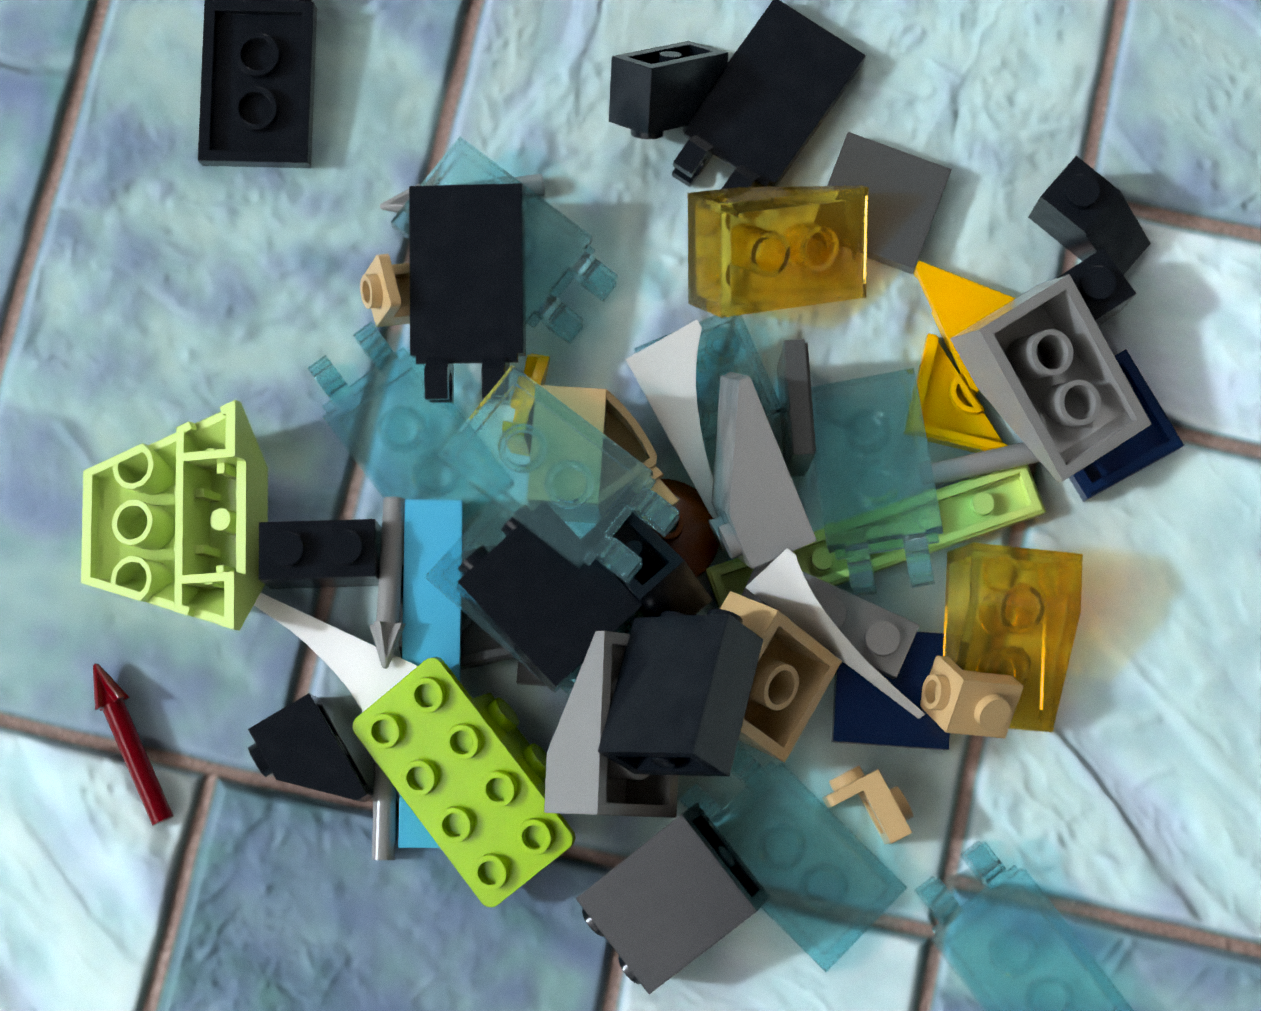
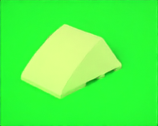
[81,400,268,631]

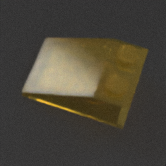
[687,185,869,318]
[943,542,1083,733]

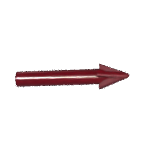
[93,663,174,826]

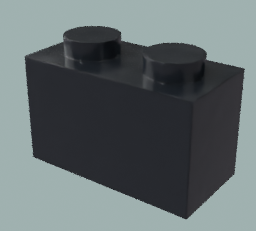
[259,519,382,589]

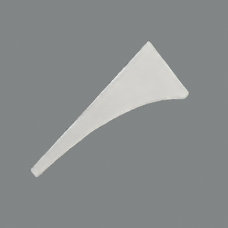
[626,320,717,518]
[745,548,925,719]
[254,593,417,712]

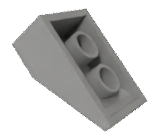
[950,274,1151,482]
[709,372,817,569]
[544,631,678,818]

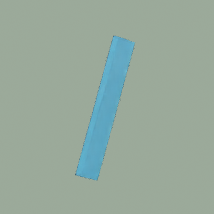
[398,499,464,848]

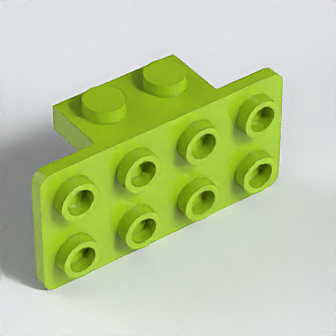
[352,657,576,907]

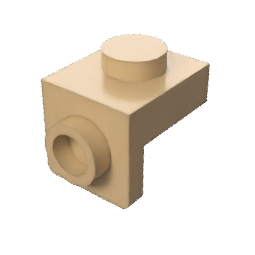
[360,254,410,328]
[920,656,1024,738]
[822,765,914,844]

